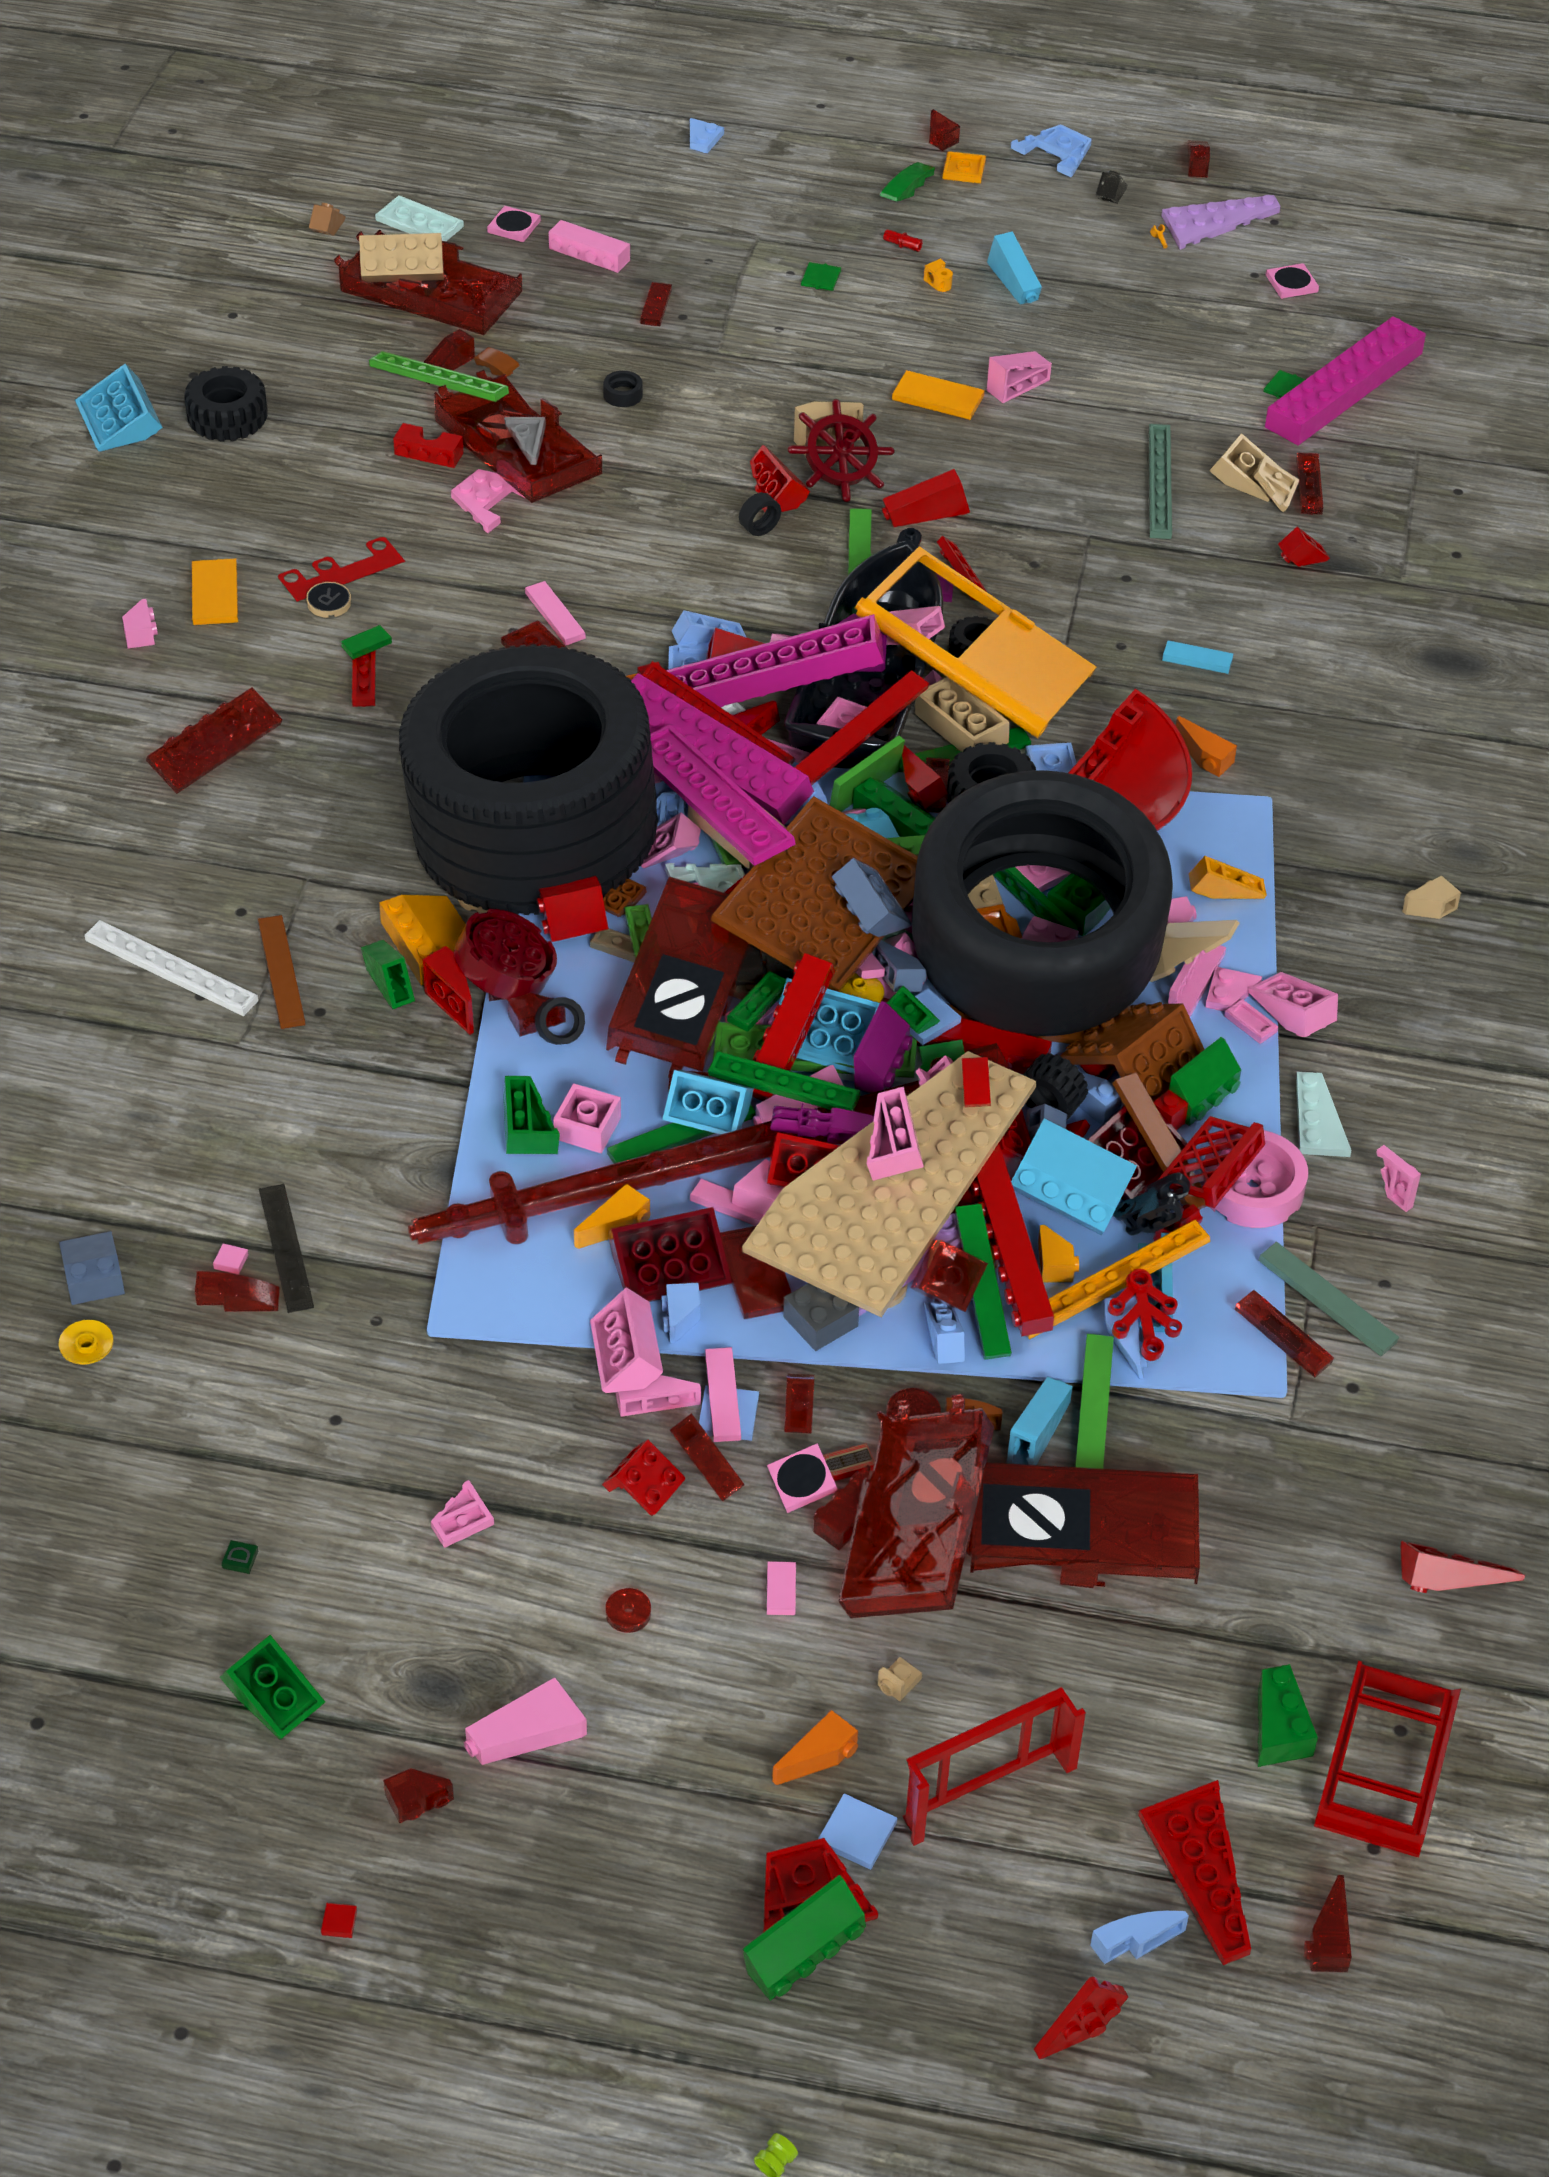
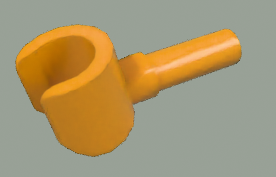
[1150,224,1168,248]

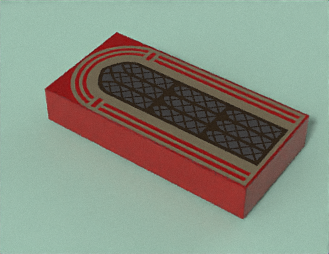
[823,1443,876,1481]

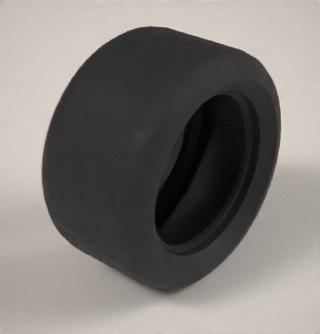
[912,770,1173,1036]

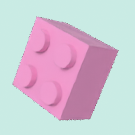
[553,1083,621,1154]

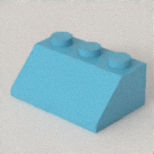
[662,1070,754,1138]

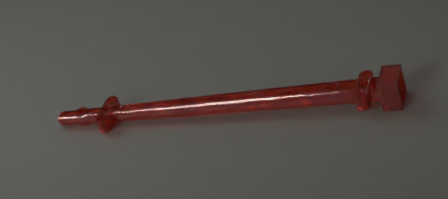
[408,1043,1010,1245]

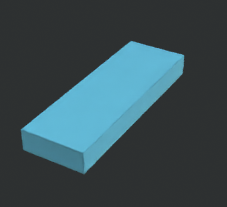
[1162,641,1234,674]

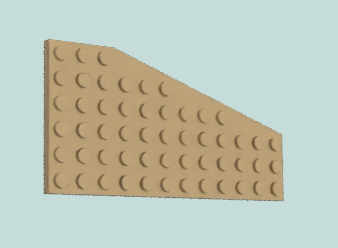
[742,1051,1036,1318]

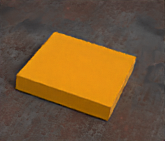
[942,151,986,183]

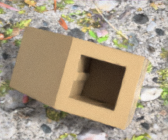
[1402,876,1461,919]

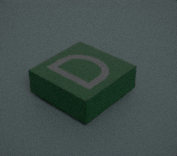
[222,1540,259,1574]

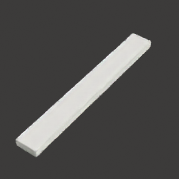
[85,920,258,1016]

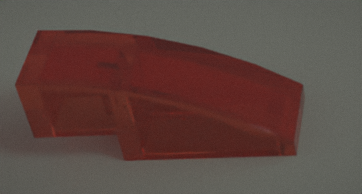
[195,1271,280,1312]

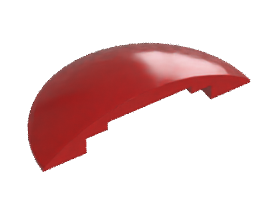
[1068,688,1192,831]

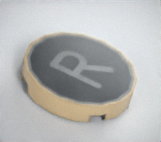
[306,582,351,618]

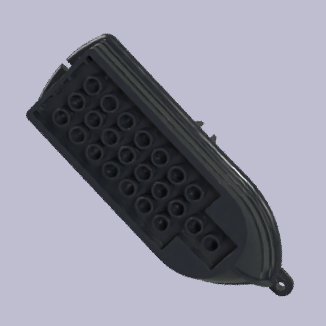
[784,528,943,769]

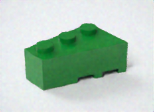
[503,1076,560,1154]
[1258,1664,1318,1767]

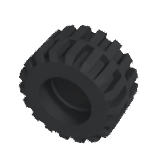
[948,616,994,658]
[1023,1053,1088,1120]

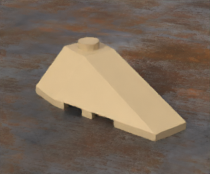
[1150,920,1240,982]

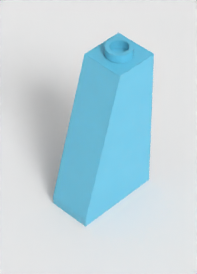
[987,231,1042,304]
[1007,1376,1073,1474]

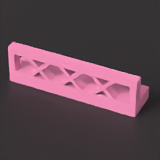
[1168,945,1226,1017]

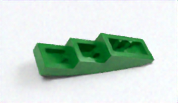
[880,162,935,202]

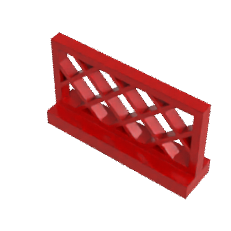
[1158,1116,1266,1208]

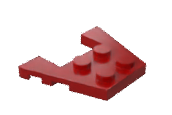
[763,1838,879,1933]

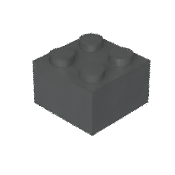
[783,1283,859,1351]

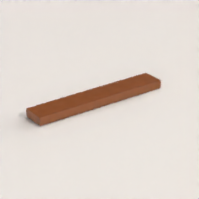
[258,915,305,1029]
[1112,1073,1208,1209]

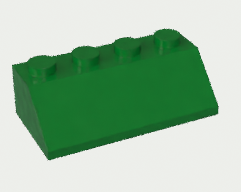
[853,777,936,837]
[743,1875,866,2001]

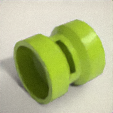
[754,2133,798,2177]

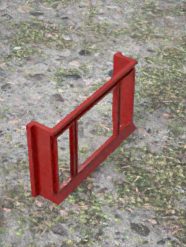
[1314,1661,1461,1858]
[903,1687,1086,1846]

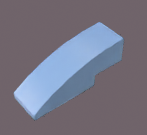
[1090,1910,1189,1964]

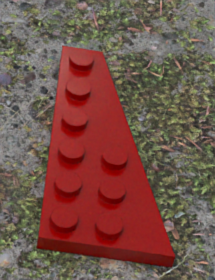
[1138,1780,1251,1965]

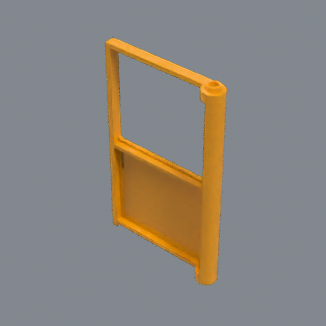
[855,546,1097,739]

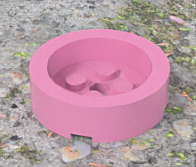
[1201,1130,1308,1228]

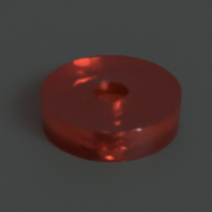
[606,1588,651,1633]

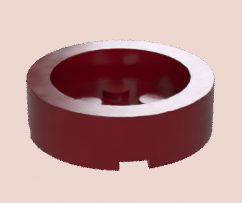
[454,909,557,1001]

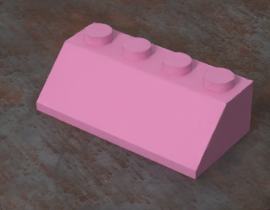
[590,1287,663,1393]

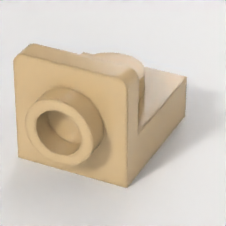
[878,1657,922,1701]

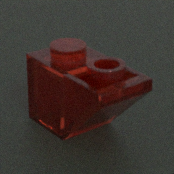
[507,992,566,1037]
[383,1768,454,1823]

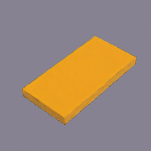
[892,370,985,420]
[192,558,238,625]

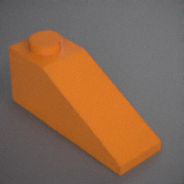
[1176,716,1237,777]
[772,1710,858,1785]

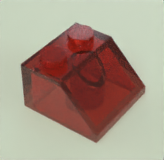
[911,1240,988,1312]

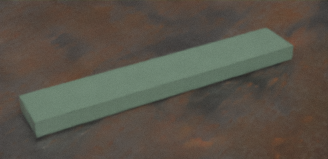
[1258,1242,1399,1356]

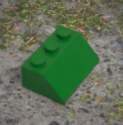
[1169,1037,1241,1126]

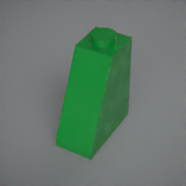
[361,940,415,1009]

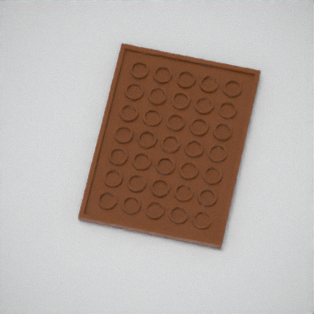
[711,796,918,992]

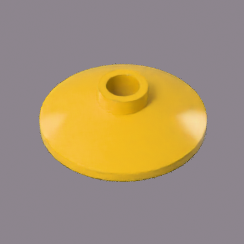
[840,973,884,1003]
[59,1320,114,1365]

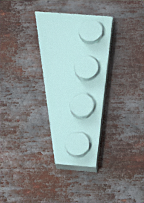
[1296,1072,1352,1157]

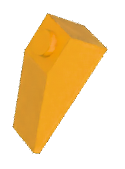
[1188,856,1267,899]
[574,1184,651,1249]

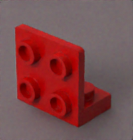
[602,1439,685,1516]

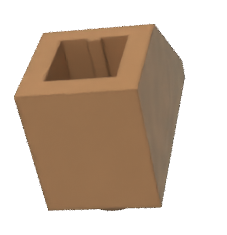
[309,203,346,236]

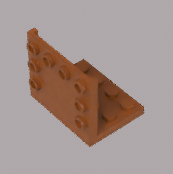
[1060,1002,1205,1102]

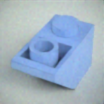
[661,1283,700,1343]

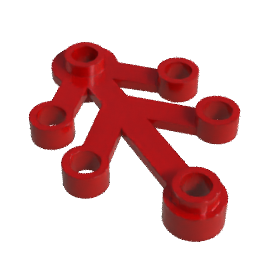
[1108,1269,1182,1361]

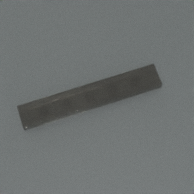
[259,1184,314,1313]

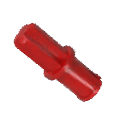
[883,230,923,252]

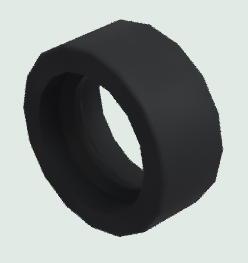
[603,371,643,407]
[739,492,781,536]
[535,997,585,1045]

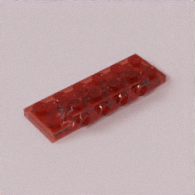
[146,687,283,794]

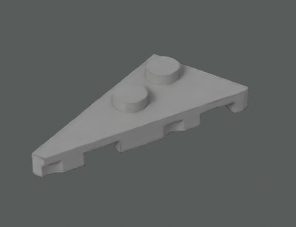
[504,417,546,465]

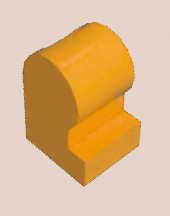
[923,258,953,292]

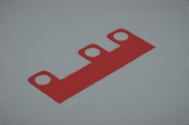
[278,537,406,602]

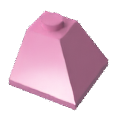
[641,812,701,868]

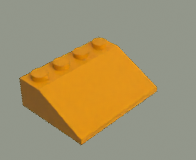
[379,895,466,986]

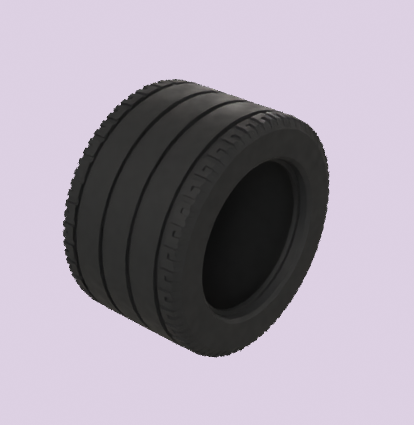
[399,644,658,915]

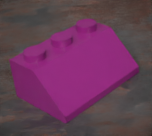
[854,1001,913,1095]

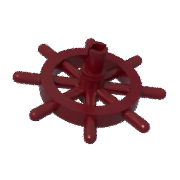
[788,399,895,502]

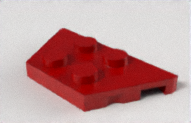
[1034,1977,1129,2059]

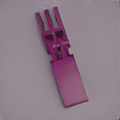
[770,1103,874,1144]

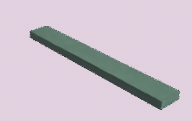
[1149,424,1172,539]

